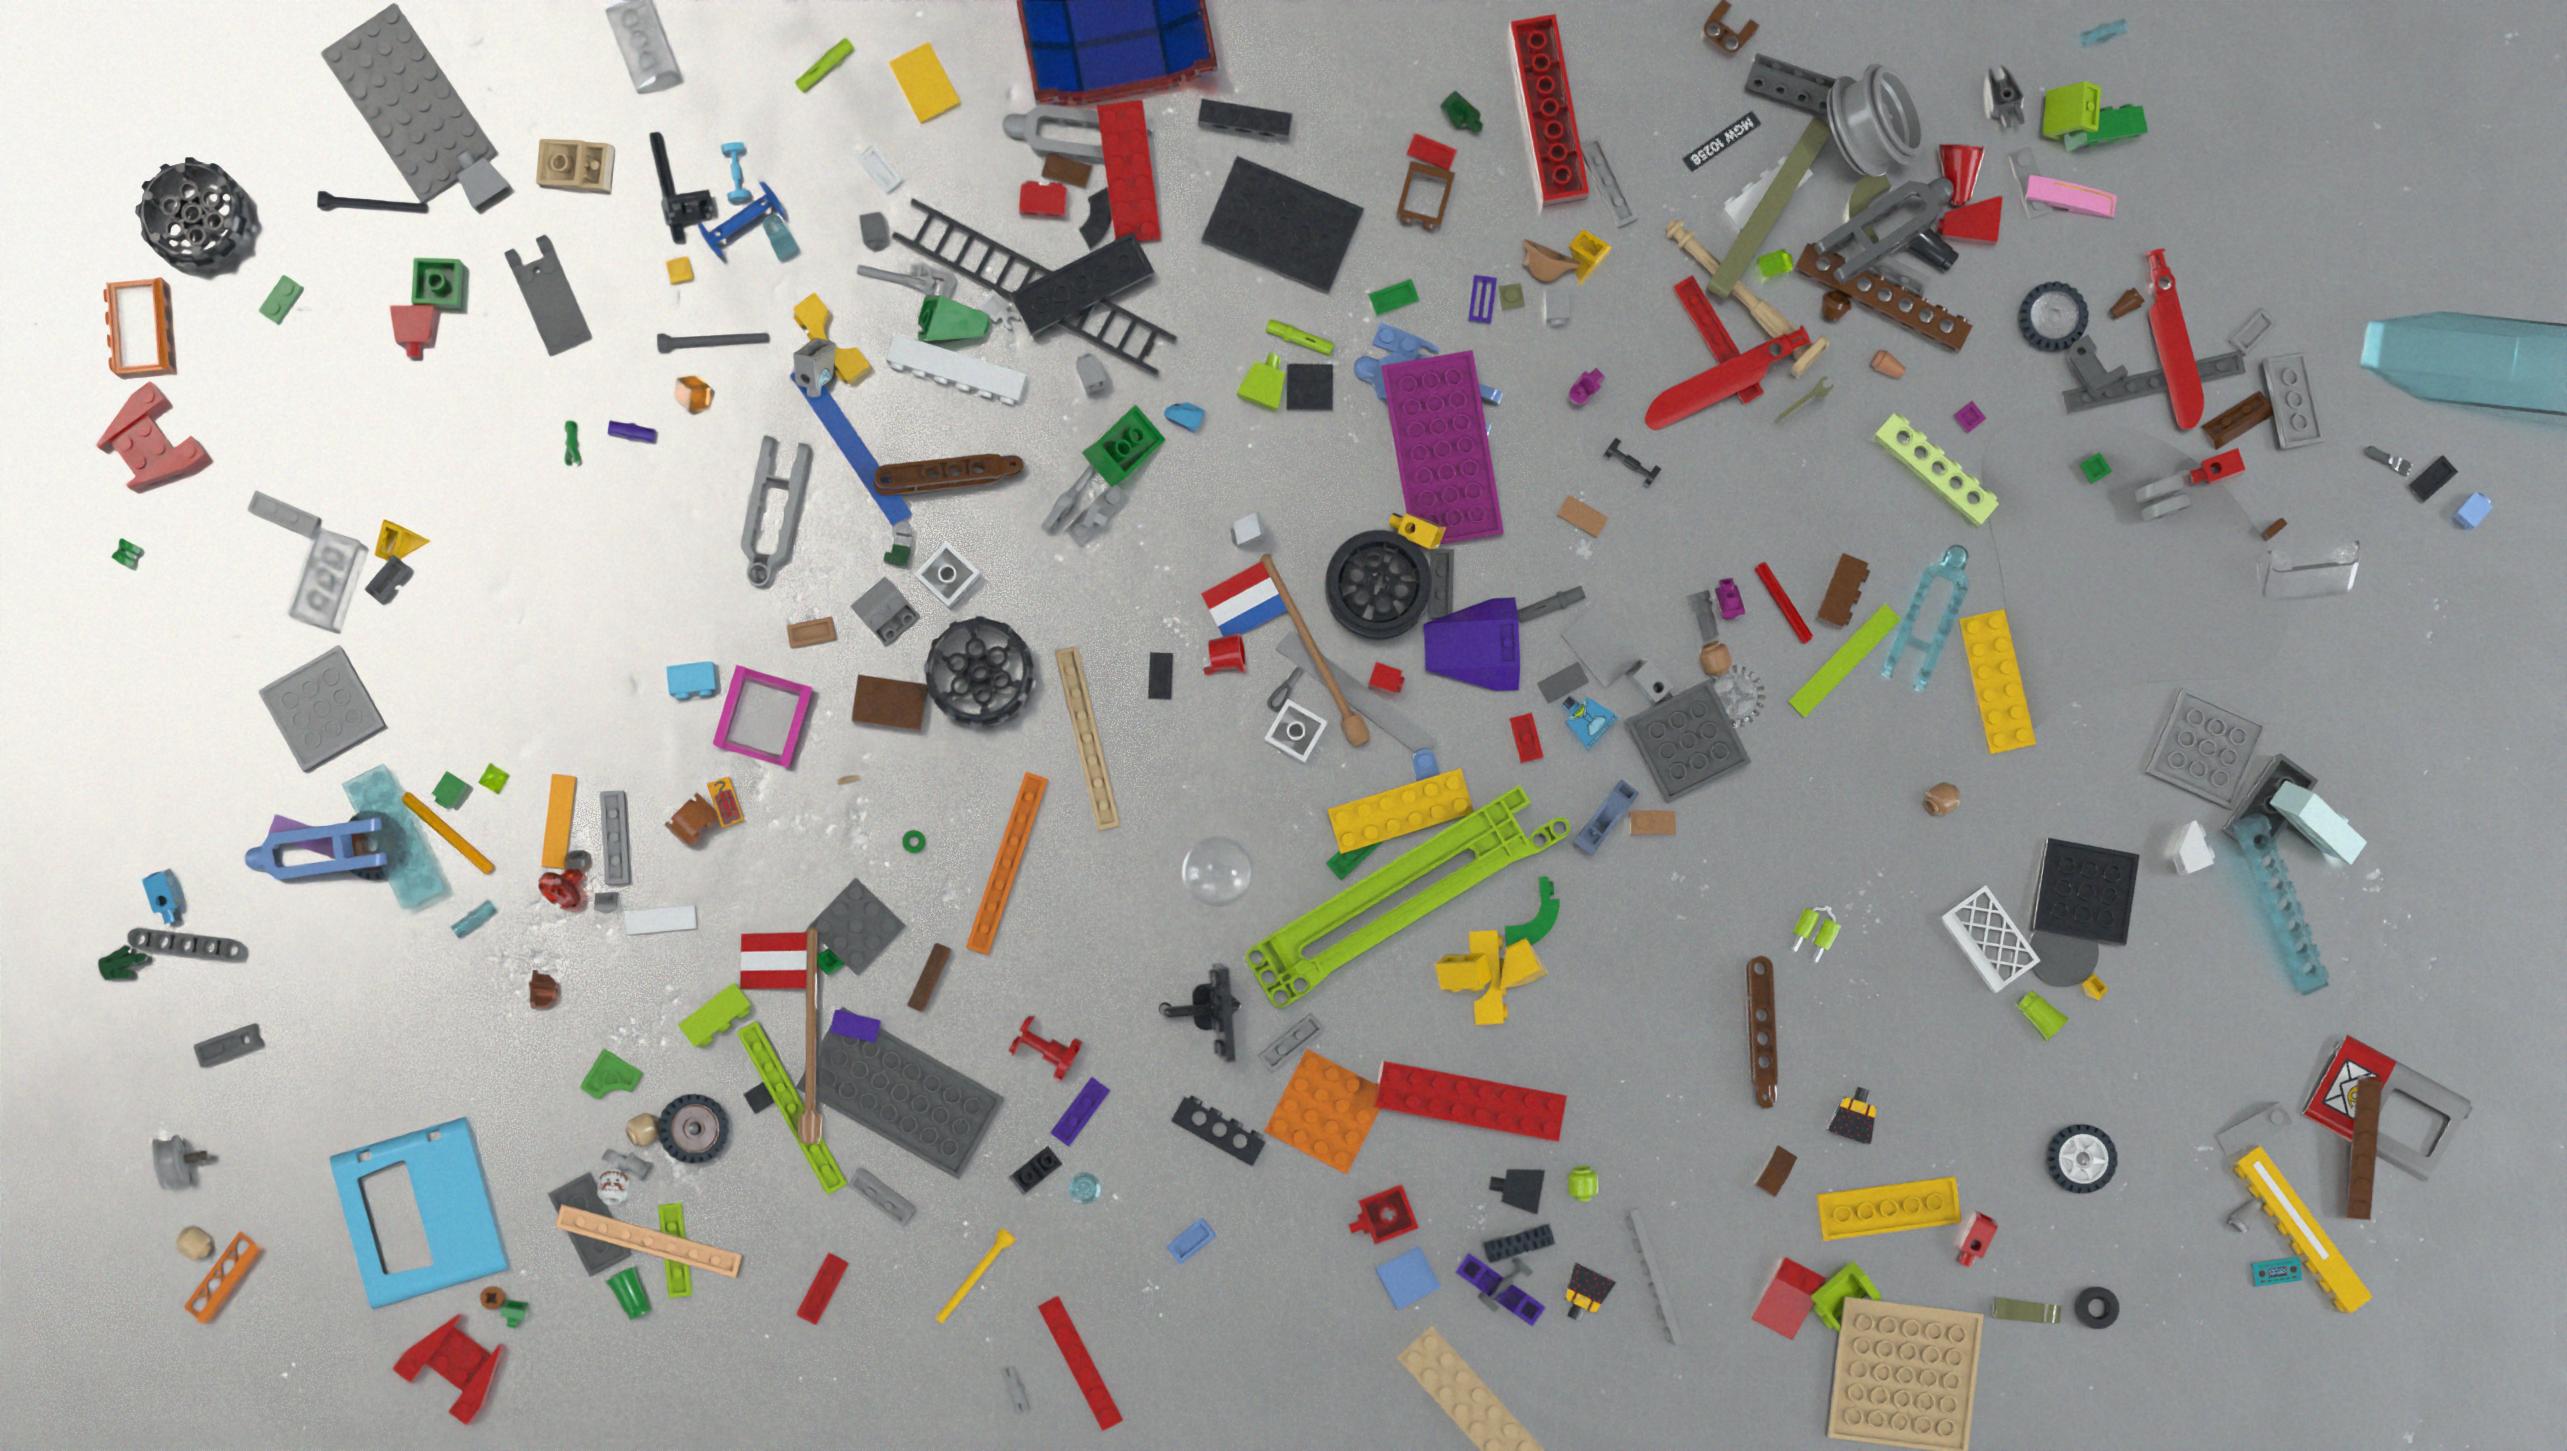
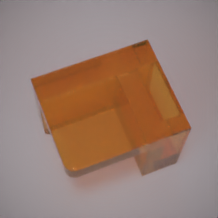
[674,375,710,411]

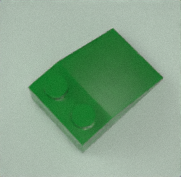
[1082,404,1165,488]

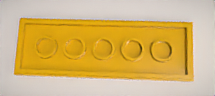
[1816,1176,1962,1241]

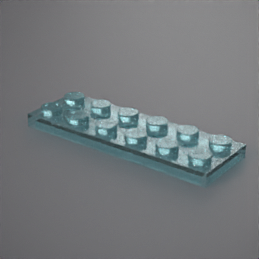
[342,763,445,910]

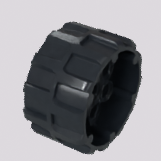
[135,157,252,272]
[924,616,1034,728]

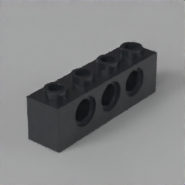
[1198,99,1293,141]
[1171,1095,1266,1167]

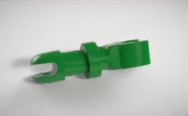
[564,420,580,466]

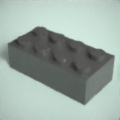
[2222,753,2319,857]

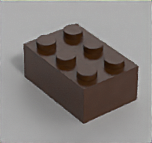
[851,674,928,733]

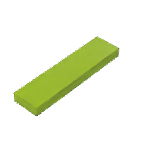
[658,1202,693,1298]

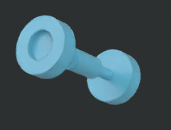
[721,142,751,202]

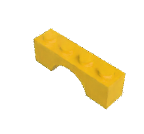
[792,292,871,385]
[1468,930,1508,1026]

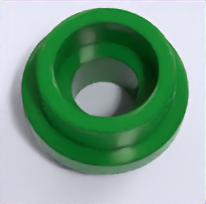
[902,830,926,853]

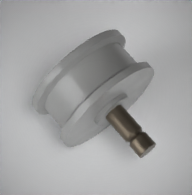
[152,1135,209,1190]

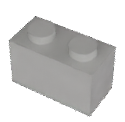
[1074,352,1107,394]

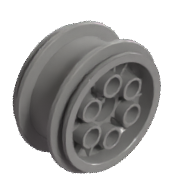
[1827,64,1925,177]

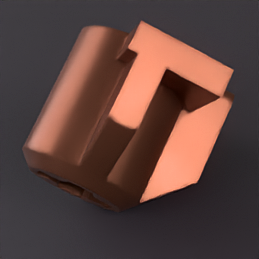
[528,970,558,1009]

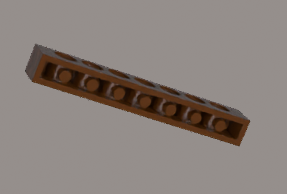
[1793,242,1973,353]

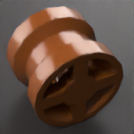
[480,1286,506,1310]

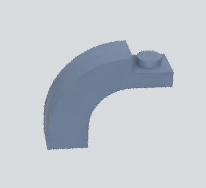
[1574,779,1639,855]

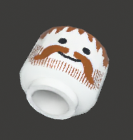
[597,1169,629,1205]

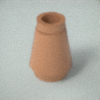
[1870,349,1906,379]

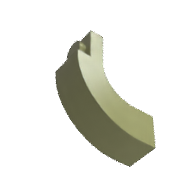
[1846,173,1892,244]

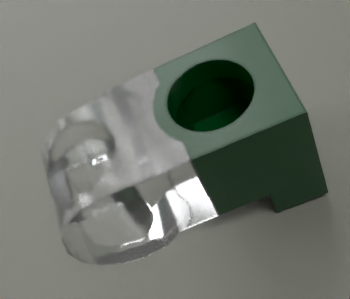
[883,521,913,567]

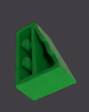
[2063,103,2148,152]

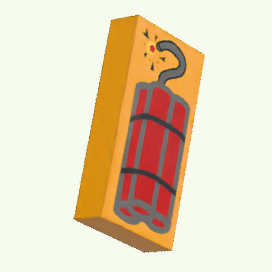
[707,776,745,828]

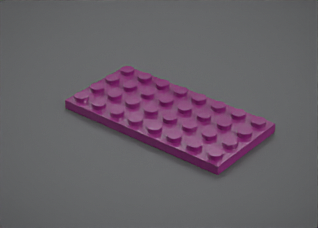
[1381,350,1504,547]

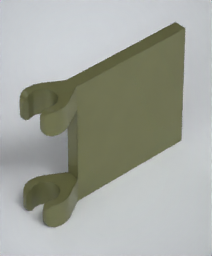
[1774,376,1834,425]

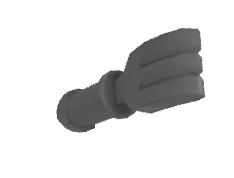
[2366,446,2413,476]

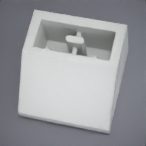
[2172,820,2215,877]

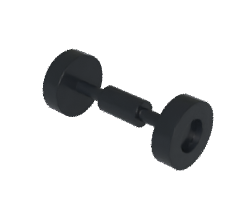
[1603,437,1662,488]

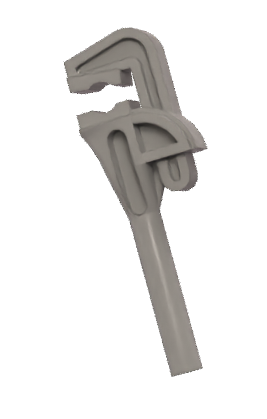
[857,260,956,299]
[1041,463,1097,532]

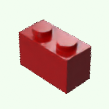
[1019,180,1067,218]
[1368,662,1405,697]

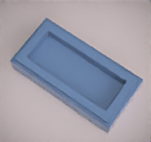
[1166,1217,1216,1265]

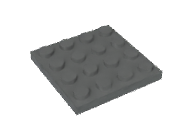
[1626,678,1751,803]

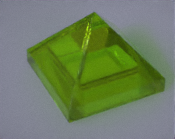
[478,763,510,794]

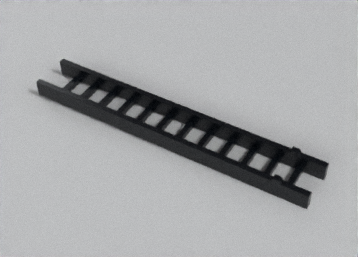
[892,198,1178,377]

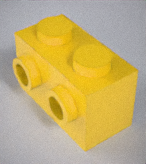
[1435,953,1492,992]

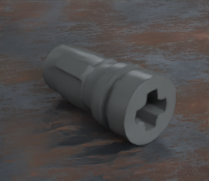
[1686,590,1719,640]

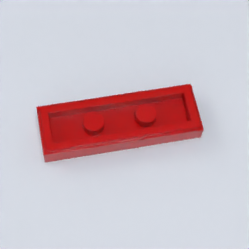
[796,1252,849,1326]

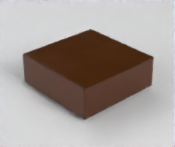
[2261,518,2288,541]

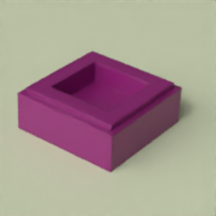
[1953,401,1986,434]

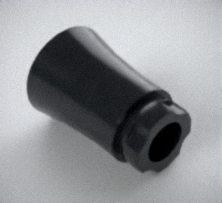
[1906,228,1959,272]

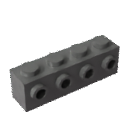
[1745,53,1836,114]

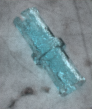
[2080,18,2128,47]
[451,899,497,939]

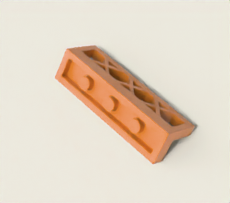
[183,1231,263,1324]

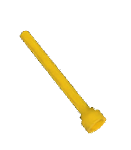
[936,1228,1016,1323]

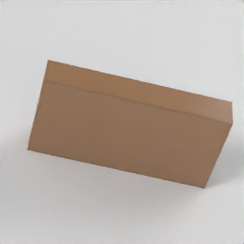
[1557,495,1609,538]
[786,616,837,649]

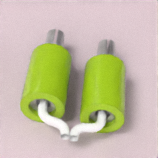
[1790,905,1841,963]

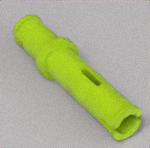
[794,37,854,93]
[1265,318,1334,356]

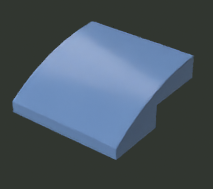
[1375,1246,1441,1311]

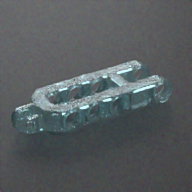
[1880,545,1970,692]

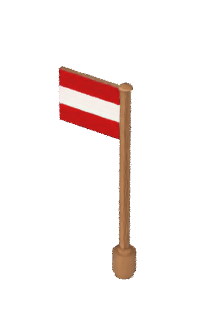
[740,928,822,1143]

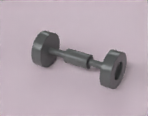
[1477,1257,1533,1313]

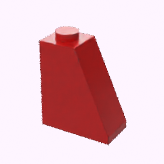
[1937,196,2003,246]

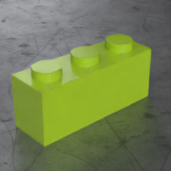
[678,982,752,1048]

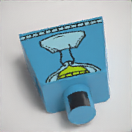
[1561,696,1619,751]
[141,868,180,924]

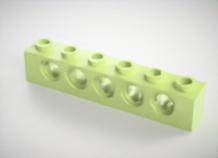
[1874,413,1999,527]

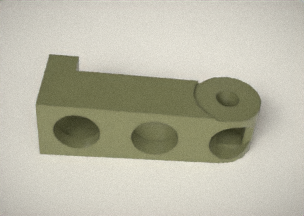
[1992,1297,2061,1324]

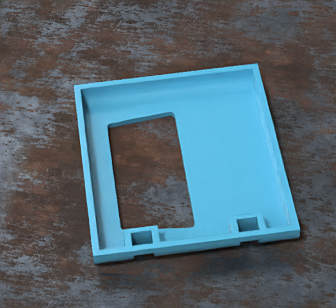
[330,1116,509,1309]

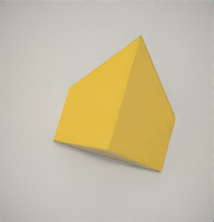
[1568,229,1612,286]
[374,519,431,561]
[1499,938,1548,990]

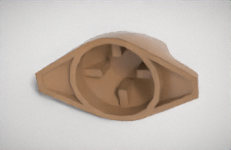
[1523,238,1580,281]

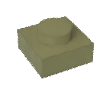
[1498,282,1525,310]

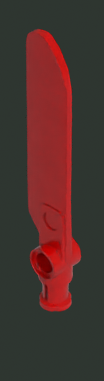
[2145,248,2204,430]
[1645,325,1812,430]

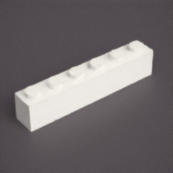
[885,333,1027,405]

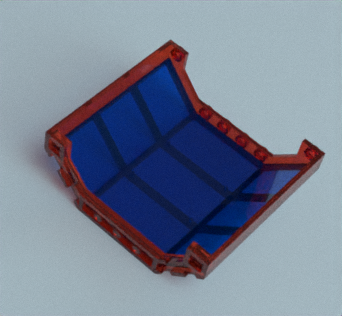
[1016,0,1218,106]

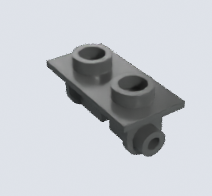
[364,554,410,603]

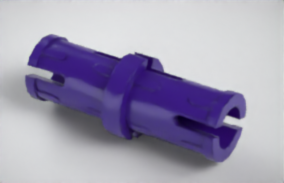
[607,420,656,443]

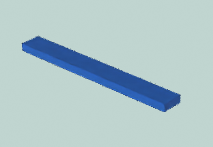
[789,371,912,527]

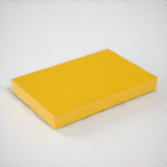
[888,41,961,124]

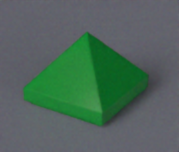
[817,948,844,975]

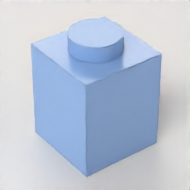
[2453,492,2493,530]

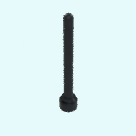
[317,190,429,213]

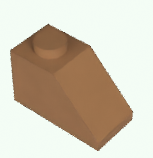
[1629,810,1676,836]

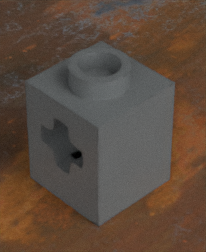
[859,211,887,248]

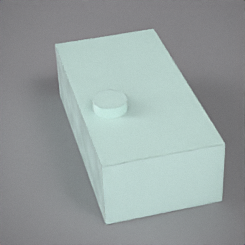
[2270,781,2367,865]

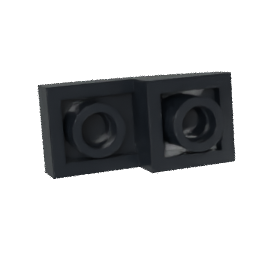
[1009,1146,1062,1195]

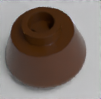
[1821,291,1852,321]

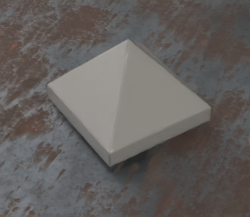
[594,892,619,914]

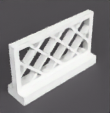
[1939,885,2040,994]

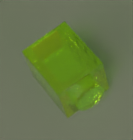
[1756,248,1794,282]

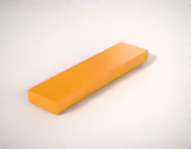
[541,774,576,869]

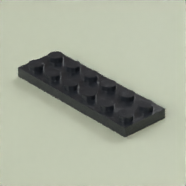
[1010,232,1154,335]

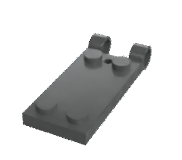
[503,234,592,356]

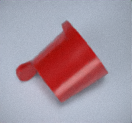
[1203,633,1247,675]

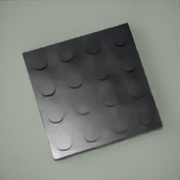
[2033,838,2140,946]

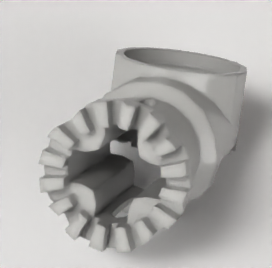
[601,1148,652,1181]

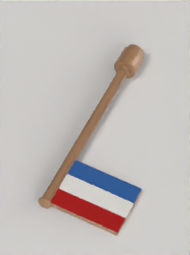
[1201,554,1371,747]

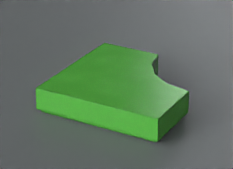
[579,1048,644,1100]

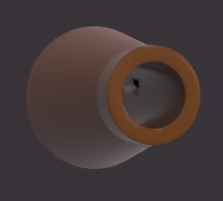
[2110,287,2145,319]

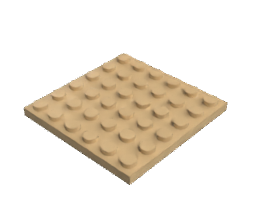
[1827,1297,1984,1451]

